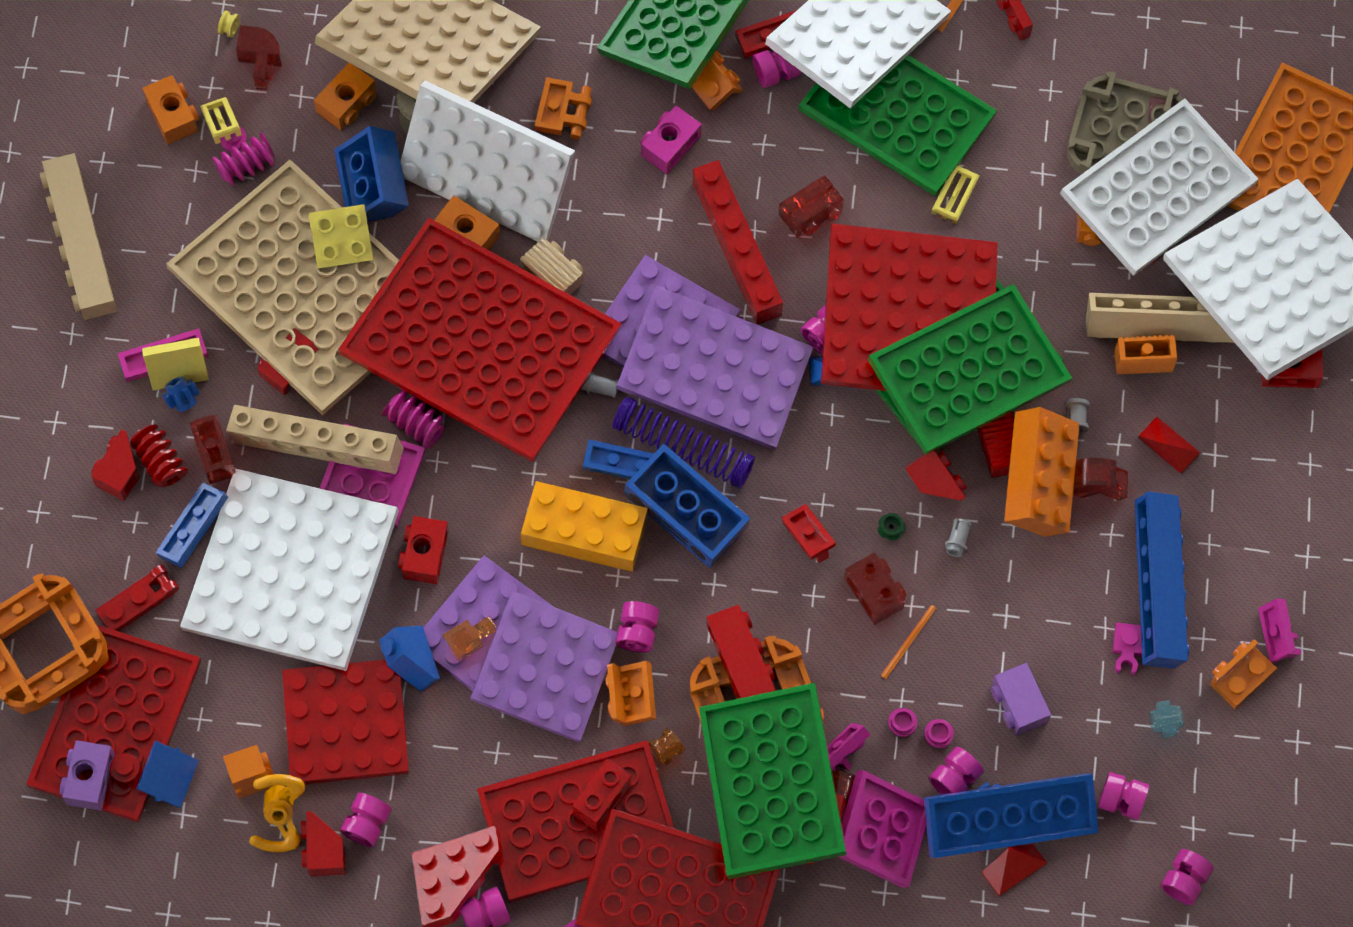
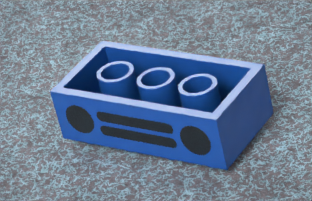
[624,444,750,568]

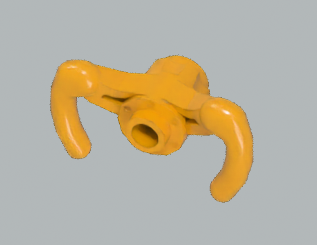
[249,774,305,852]

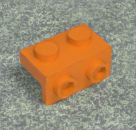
[692,51,743,111]
[605,661,656,726]

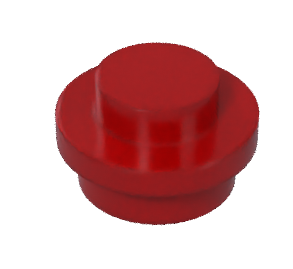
[110,753,140,783]

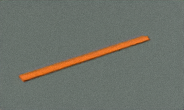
[881,605,937,679]

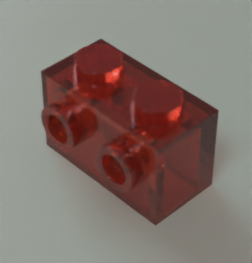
[844,552,906,625]

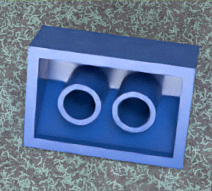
[334,126,409,222]

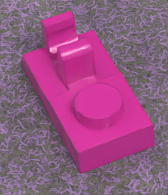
[1258,598,1301,663]
[827,723,871,781]

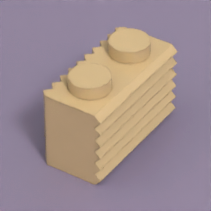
[520,237,584,295]

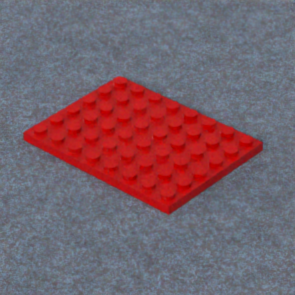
[338,218,622,463]

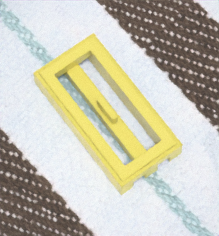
[200,97,242,144]
[931,166,980,224]

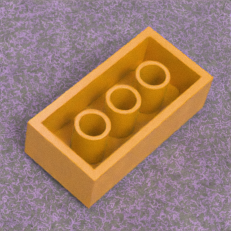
[521,481,648,572]

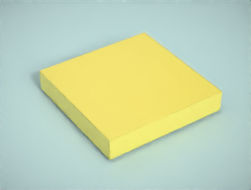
[142,338,209,391]

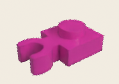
[1112,622,1142,676]

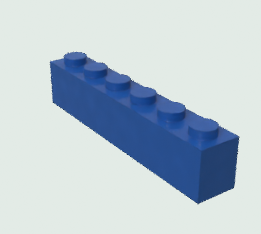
[1134,491,1189,669]

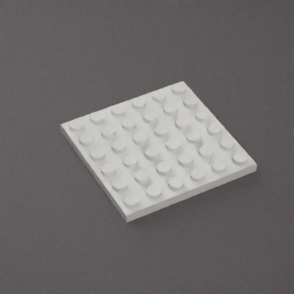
[1163,179,1353,380]
[180,469,399,671]

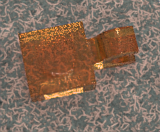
[442,616,496,661]

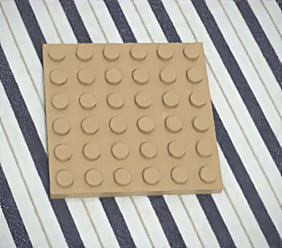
[315,0,541,103]

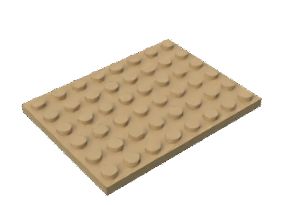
[166,160,399,416]

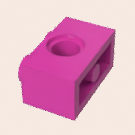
[640,106,702,175]

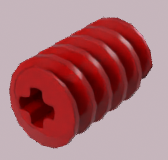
[130,424,189,488]

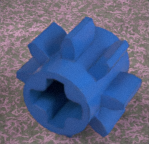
[162,376,200,412]

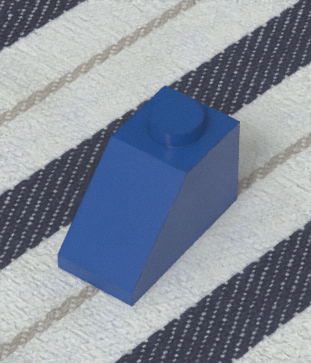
[379,625,440,691]

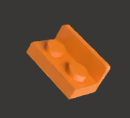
[1210,639,1277,709]

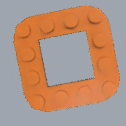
[0,573,109,714]
[690,636,824,726]

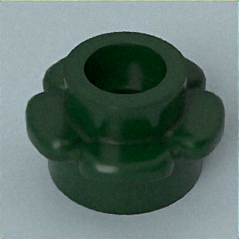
[878,513,906,541]

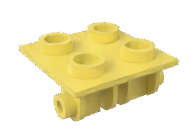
[308,204,373,268]

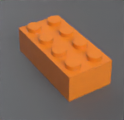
[1004,407,1080,537]

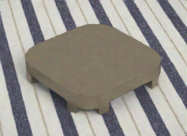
[1067,72,1183,175]

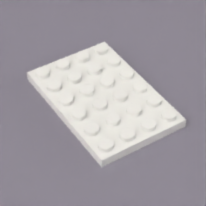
[765,0,951,108]
[401,81,575,242]
[1060,99,1258,276]

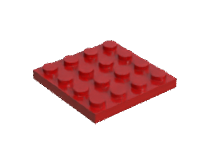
[282,660,409,784]

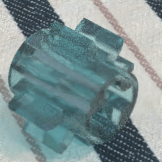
[1149,700,1184,738]

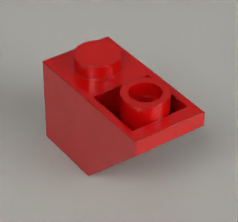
[91,429,139,501]
[905,450,967,501]
[301,811,346,877]

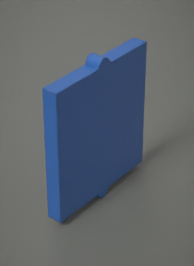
[136,741,199,808]

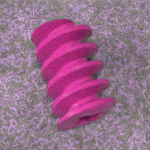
[212,132,274,187]
[382,390,445,449]

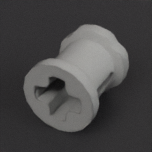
[1064,398,1090,434]

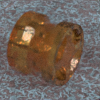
[649,728,685,766]

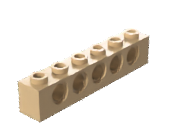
[226,405,404,474]

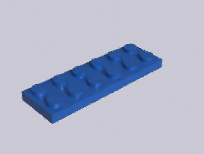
[924,773,1099,858]

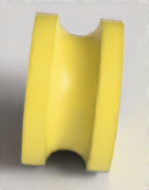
[218,10,240,38]

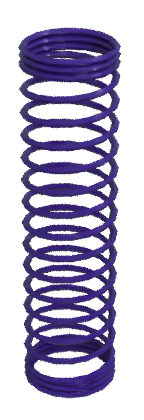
[612,396,755,489]

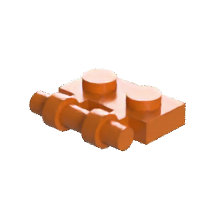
[534,77,592,140]

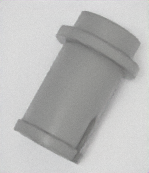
[582,372,619,398]
[945,518,972,557]

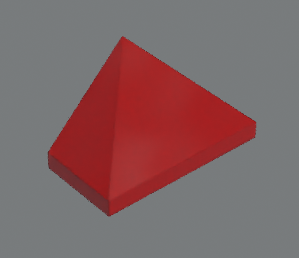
[1138,417,1200,474]
[981,843,1047,897]

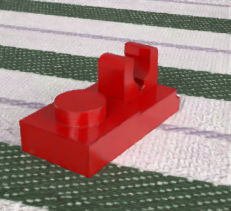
[781,504,836,563]

